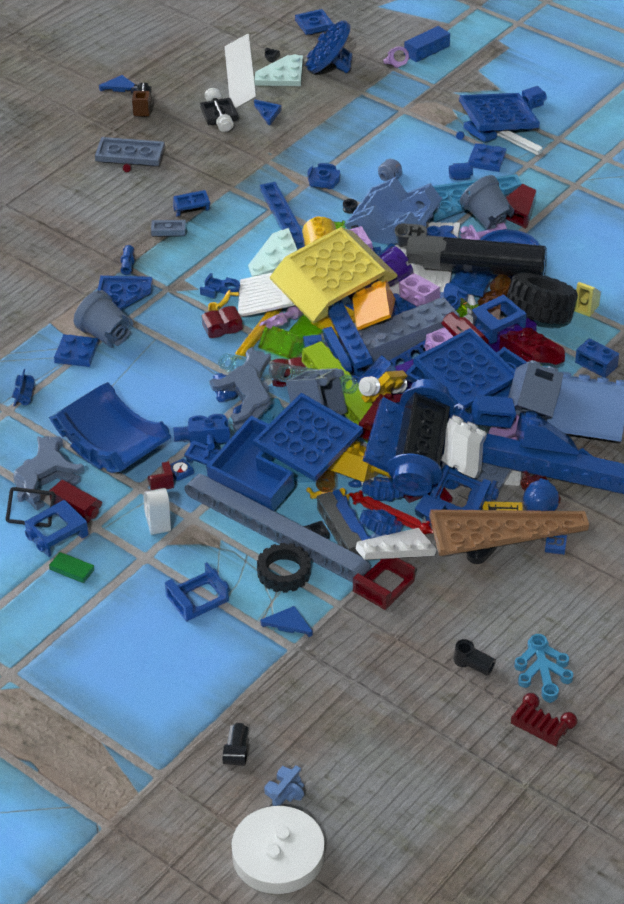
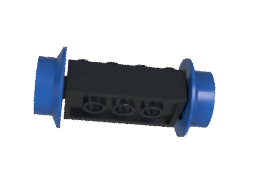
[387,379,454,496]

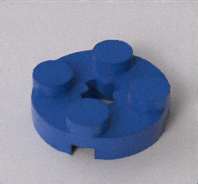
[307,163,340,189]

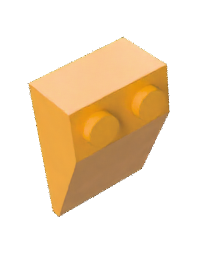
[353,280,395,330]

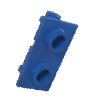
[12,369,35,406]

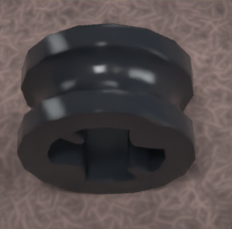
[343,199,358,214]

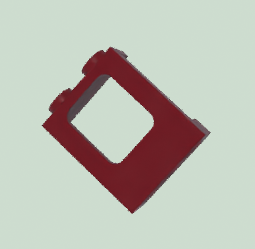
[353,558,415,610]

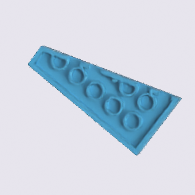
[432,174,522,222]

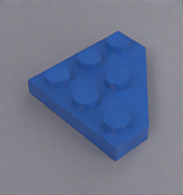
[98,275,153,310]

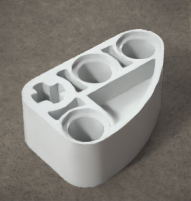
[144,488,171,535]

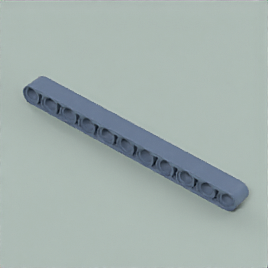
[184,474,370,583]

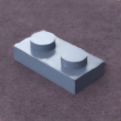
[151,220,186,237]

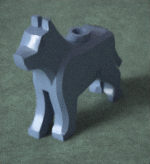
[209,347,271,432]
[13,436,84,510]

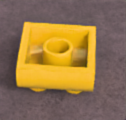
[302,216,336,246]

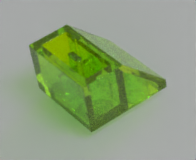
[258,326,303,359]

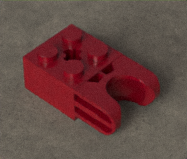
[499,327,565,365]

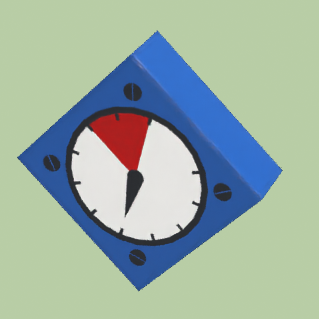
[170,458,194,481]

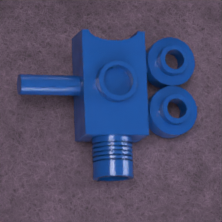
[173,414,230,450]

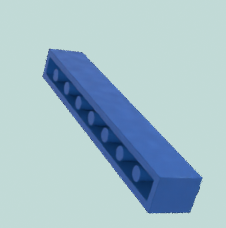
[482,433,624,494]

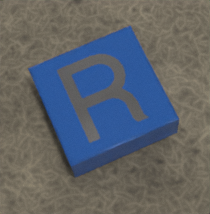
[545,535,567,555]

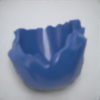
[523,478,559,511]

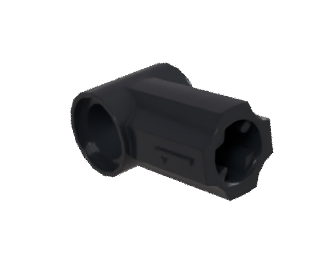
[453,639,496,676]
[222,723,249,766]

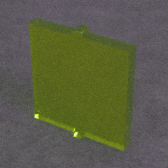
[287,315,323,341]

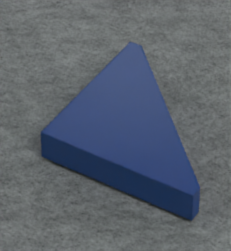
[99,75,135,92]
[254,99,282,125]
[260,606,313,637]

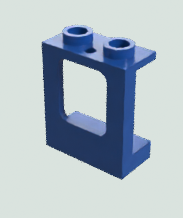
[472,295,527,344]
[430,465,491,510]
[24,500,89,557]
[165,562,230,622]

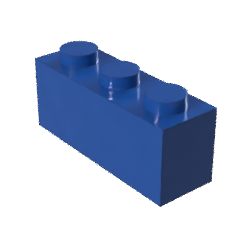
[404,26,450,62]

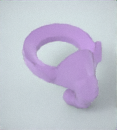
[383,46,409,68]

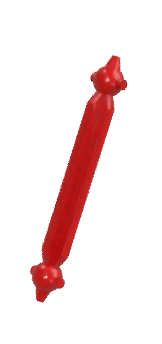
[349,490,433,534]

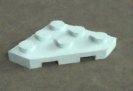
[254,54,303,86]
[248,228,297,277]

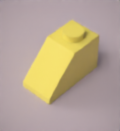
[574,282,601,317]

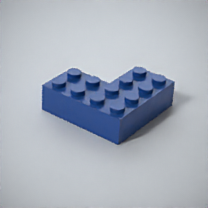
[206,416,294,511]

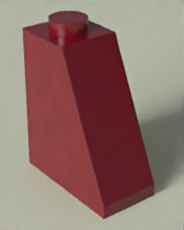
[505,184,537,229]

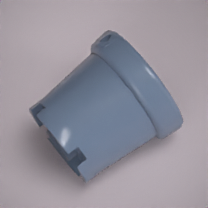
[459,175,514,230]
[73,290,133,348]

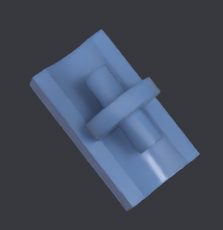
[264,765,304,806]

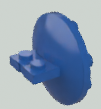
[306,20,352,73]

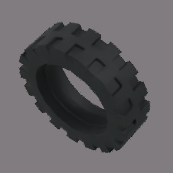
[257,543,311,593]

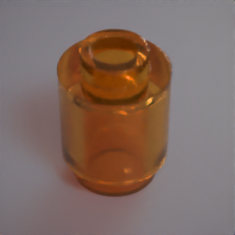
[316,469,337,493]

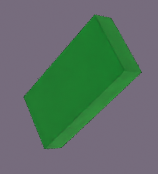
[49,552,94,583]

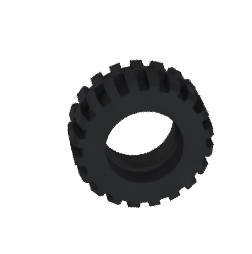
[507,273,578,324]

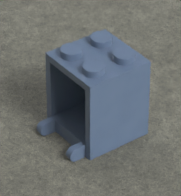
[508,361,564,420]
[286,368,347,415]

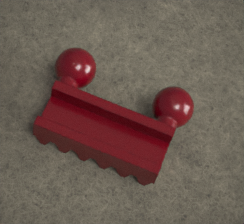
[511,693,578,747]

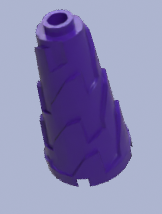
[348,246,413,301]

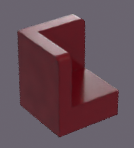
[148,461,174,490]

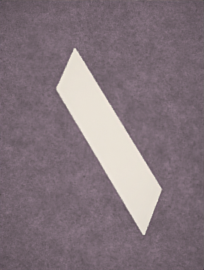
[225,34,256,108]

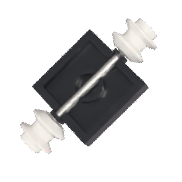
[200,88,238,132]

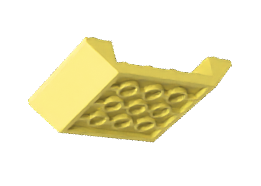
[270,227,397,324]

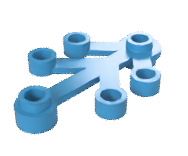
[514,634,574,703]

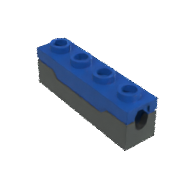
[317,489,372,557]

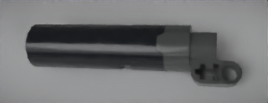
[395,223,547,276]

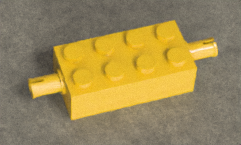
[328,441,391,482]

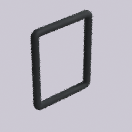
[5,487,55,527]

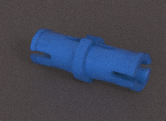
[121,245,134,275]

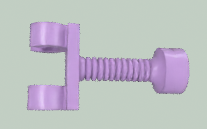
[460,222,507,240]
[259,305,303,333]

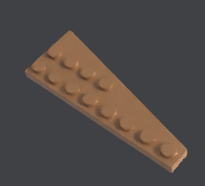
[429,510,589,556]

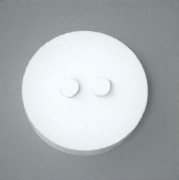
[232,806,324,894]

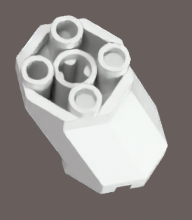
[441,415,487,478]

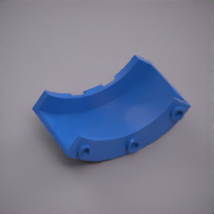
[49,382,172,473]

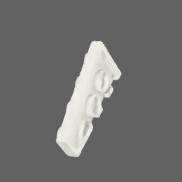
[355,528,437,560]

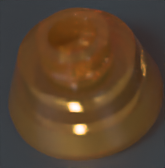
[490,274,511,290]

